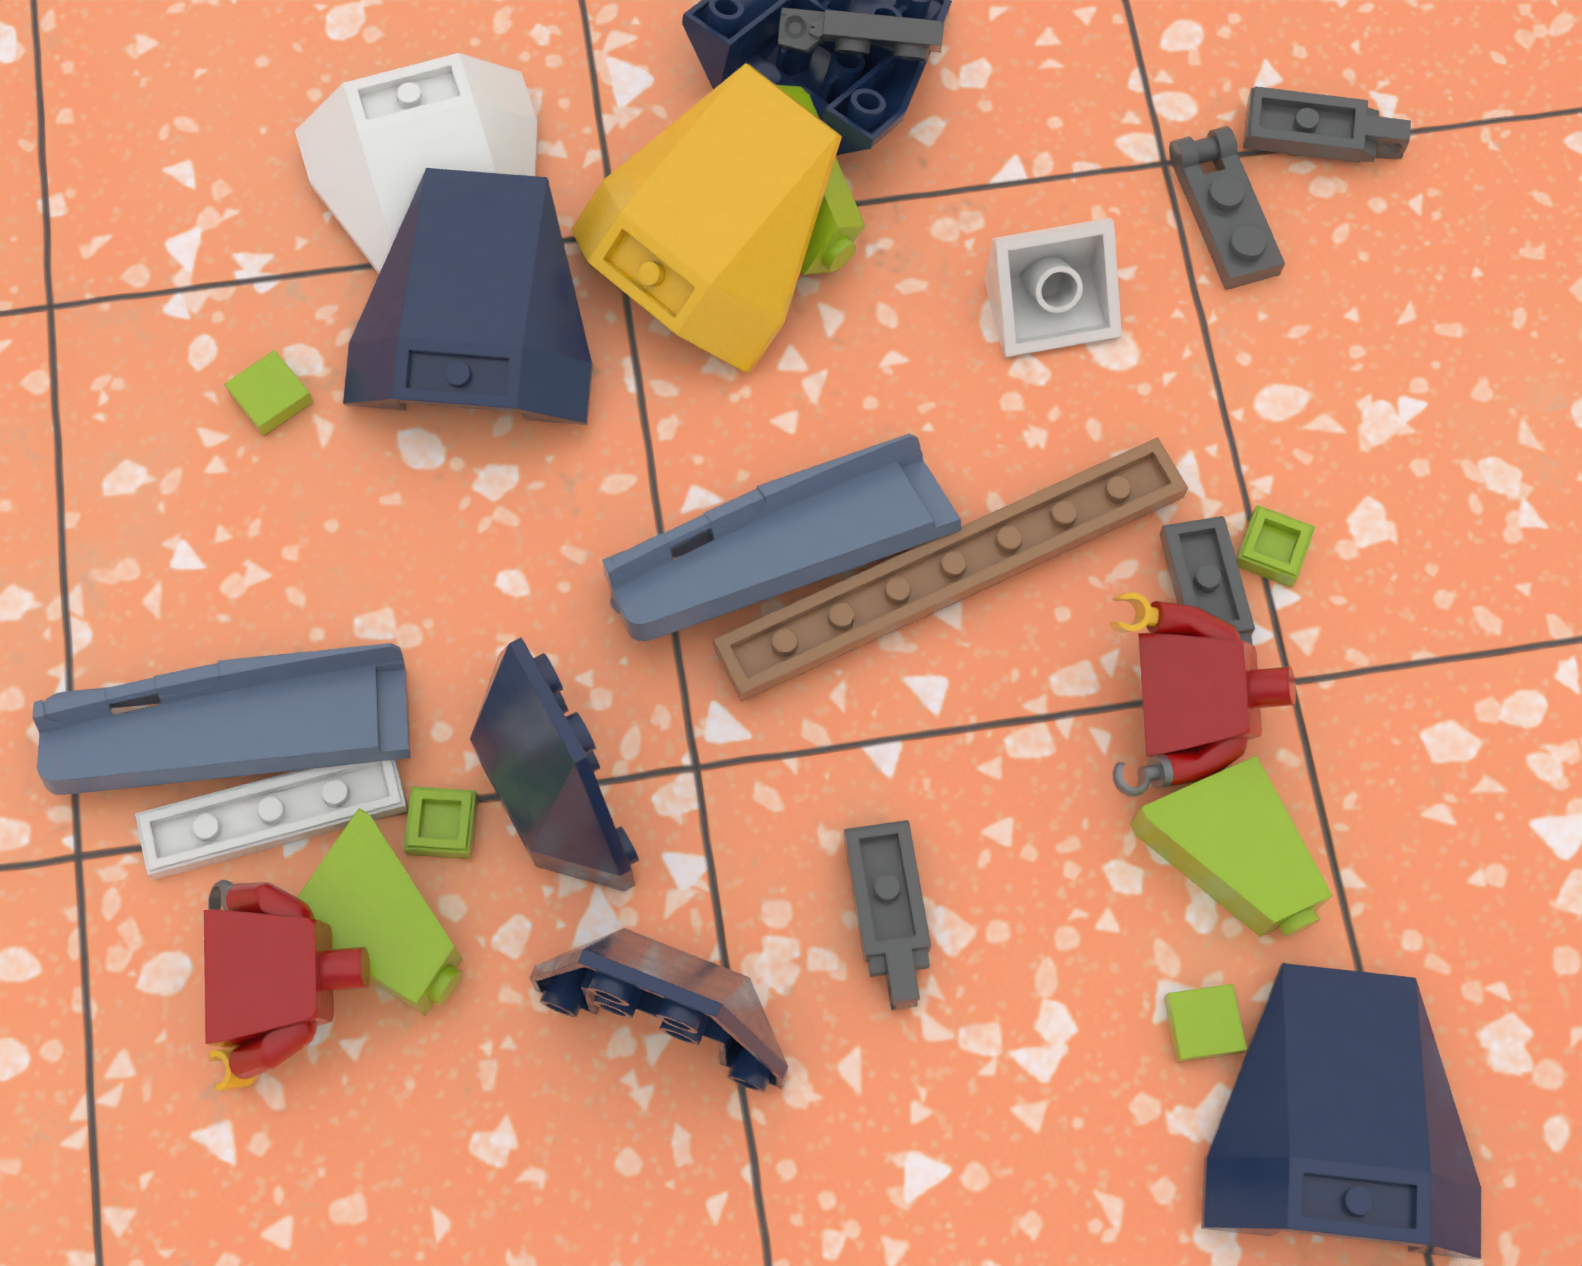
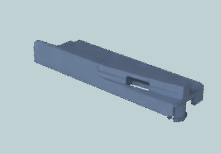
[602,433,961,641]
[33,643,411,795]

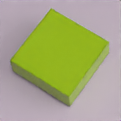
[224,350,313,436]
[1236,505,1316,587]
[404,786,479,859]
[1164,984,1247,1063]

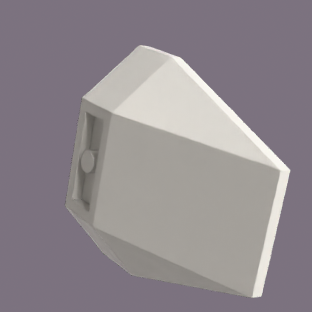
[295,53,538,274]

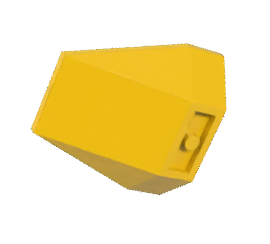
[571,63,842,373]

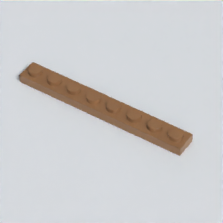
[713,437,1188,702]

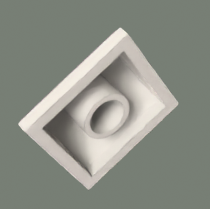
[984,218,1122,357]

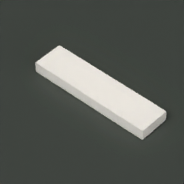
[135,759,408,880]

